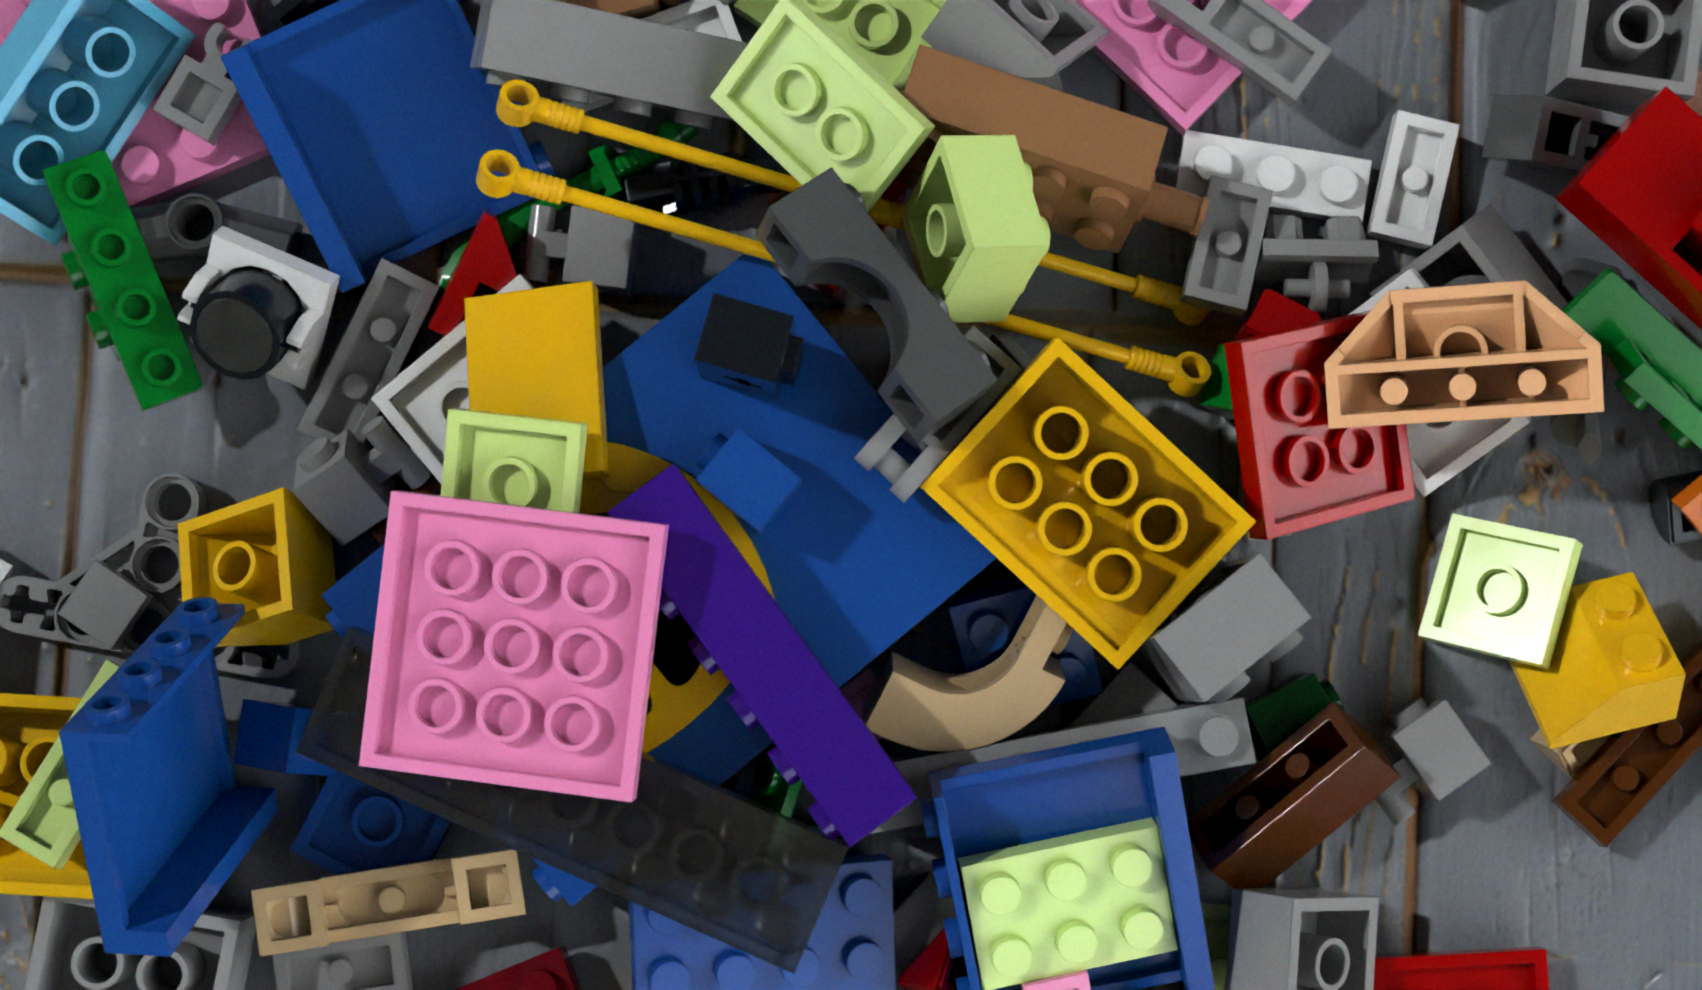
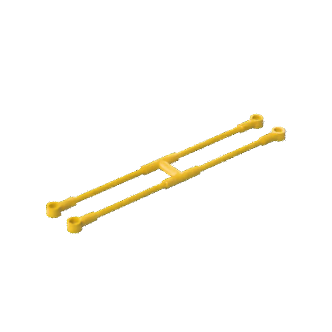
[476,79,1212,397]

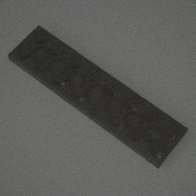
[296,625,849,974]

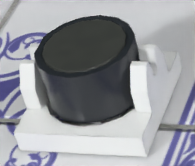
[177,226,340,390]

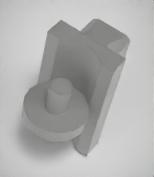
[1253,215,1379,316]

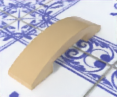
[251,849,526,957]

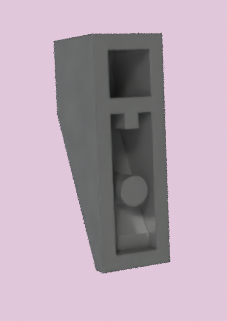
[1481,94,1630,176]

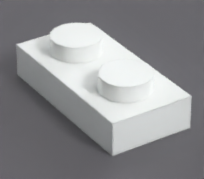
[1365,110,1460,250]

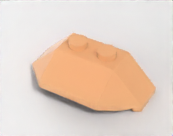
[1324,280,1604,429]

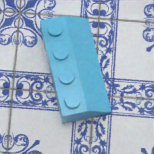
[0,0,196,246]

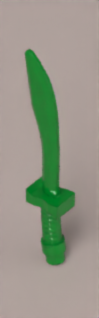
[438,119,699,295]

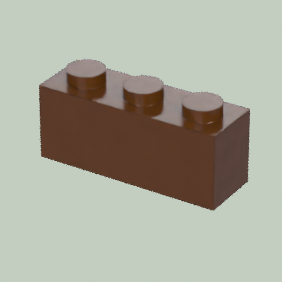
[1187,701,1401,888]

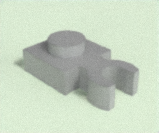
[152,22,252,146]

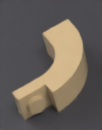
[863,595,1073,752]

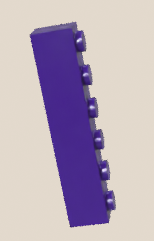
[607,463,917,847]

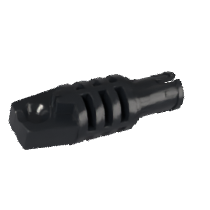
[625,151,792,218]

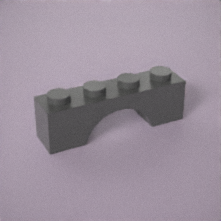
[755,167,997,444]

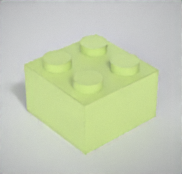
[901,135,1050,323]

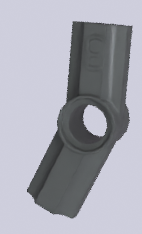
[130,193,303,272]

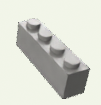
[470,0,748,130]

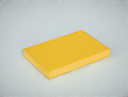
[464,281,609,480]

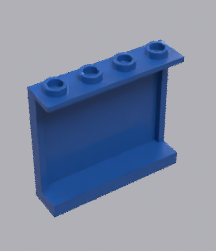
[220,0,556,293]
[59,597,279,957]
[919,727,1215,990]

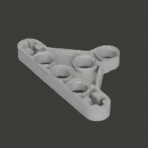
[0,473,306,679]

